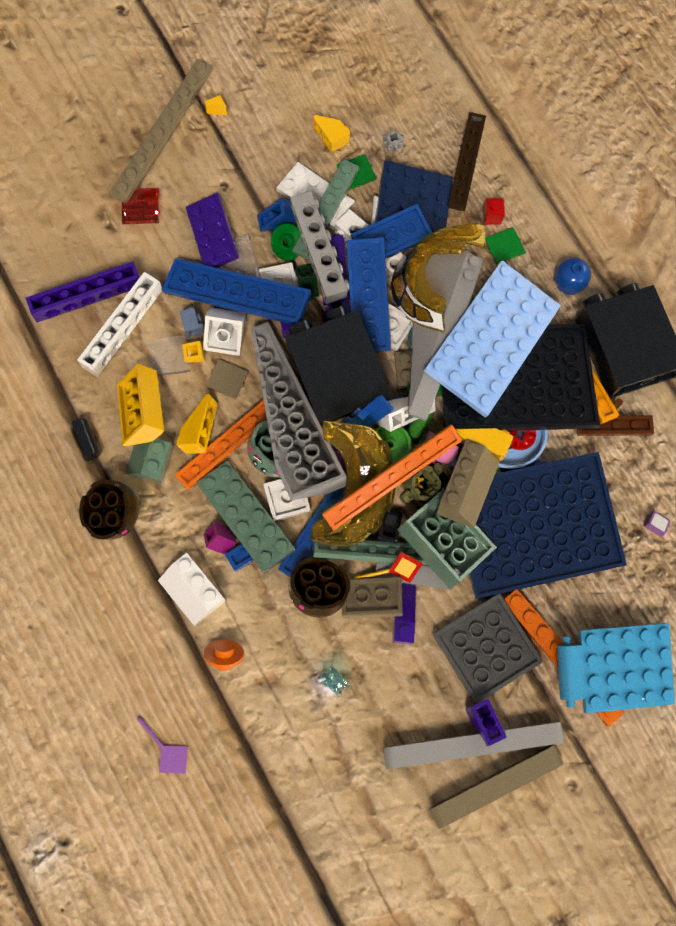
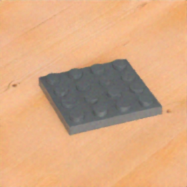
[432,593,543,704]

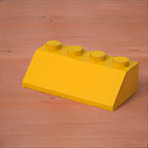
[116,363,164,446]

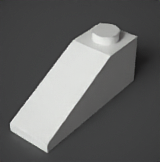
[376,397,436,432]

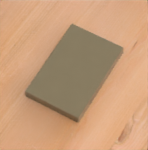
[342,577,403,619]

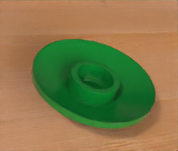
[270,223,301,261]

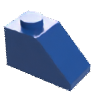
[257,198,296,232]

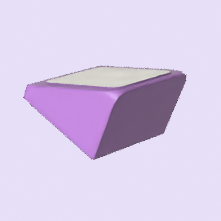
[644,511,670,537]

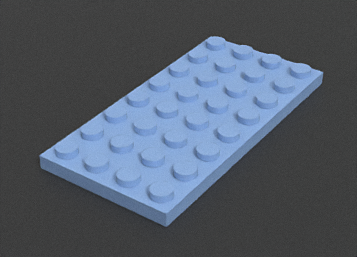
[423,261,561,417]

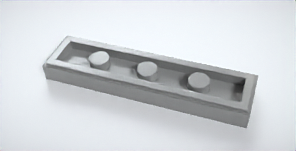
[375,562,453,590]

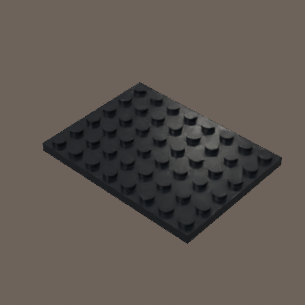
[441,324,600,431]

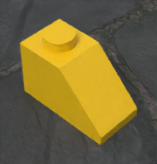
[313,115,350,153]

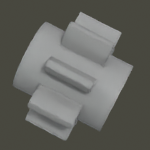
[382,130,404,154]

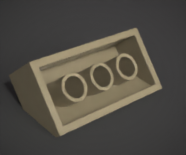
[437,439,499,529]

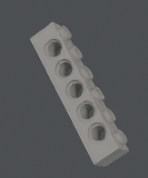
[290,192,350,304]

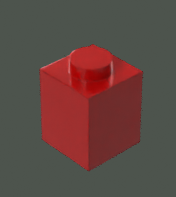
[482,198,505,225]

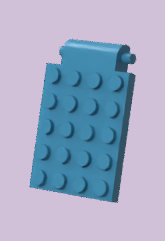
[557,623,675,714]

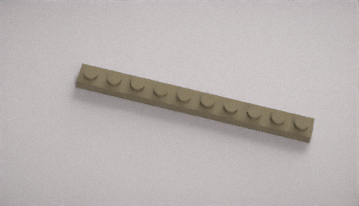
[109,59,213,204]

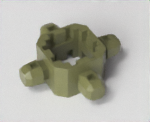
[399,463,443,503]

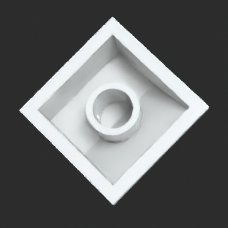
[203,307,247,356]

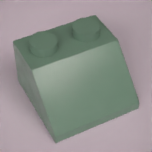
[125,439,174,484]

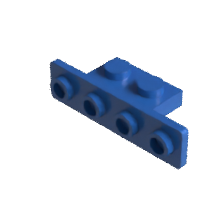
[337,395,393,442]

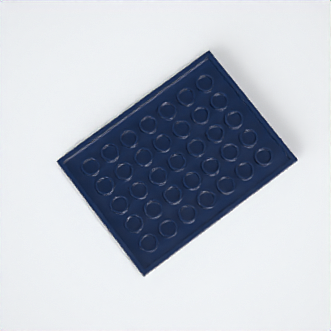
[469,452,627,599]

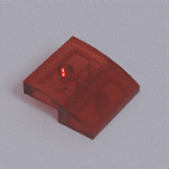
[122,188,160,224]

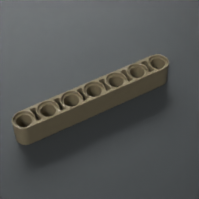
[429,744,564,829]

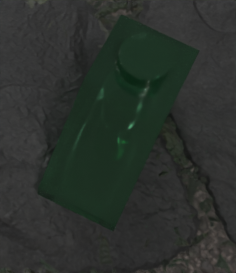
[293,264,319,301]

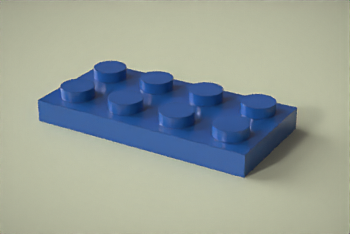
[351,204,432,259]

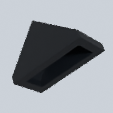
[359,509,403,544]

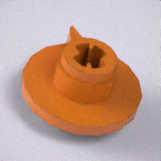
[204,639,244,671]

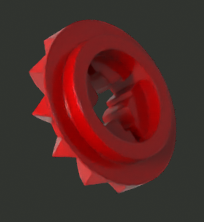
[508,430,536,450]

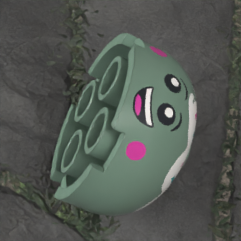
[247,420,280,477]

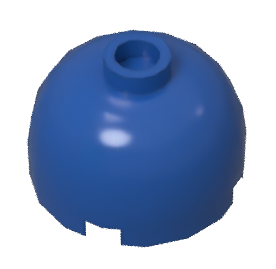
[553,257,591,295]

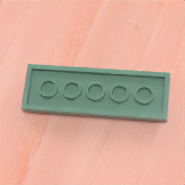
[196,461,296,574]

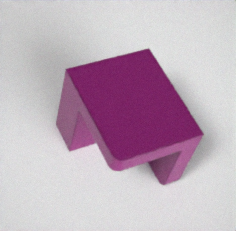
[204,521,237,555]

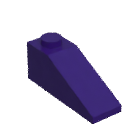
[392,584,416,645]

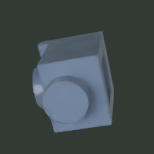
[180,306,204,338]

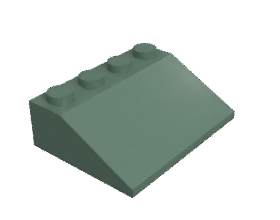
[397,489,497,589]

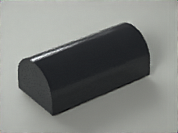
[72,418,101,461]

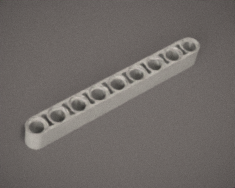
[383,721,565,769]

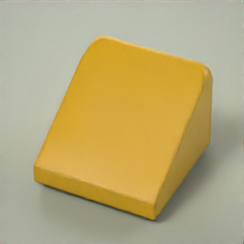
[204,95,227,115]
[182,341,205,363]

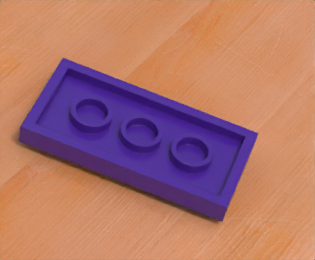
[186,192,240,268]

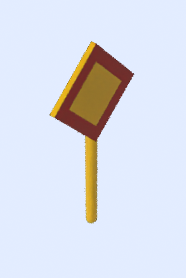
[354,551,423,583]

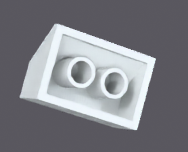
[158,553,226,626]

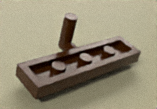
[577,398,654,436]

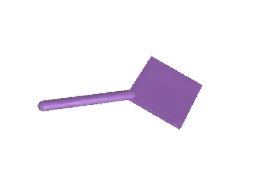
[137,717,188,774]

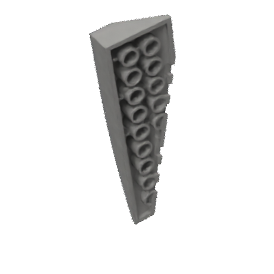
[407,246,484,421]
[251,322,346,500]

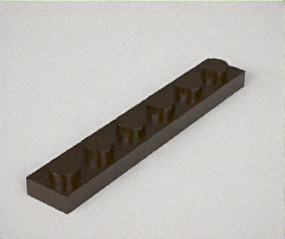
[448,112,486,212]

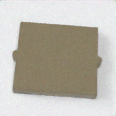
[206,359,248,400]

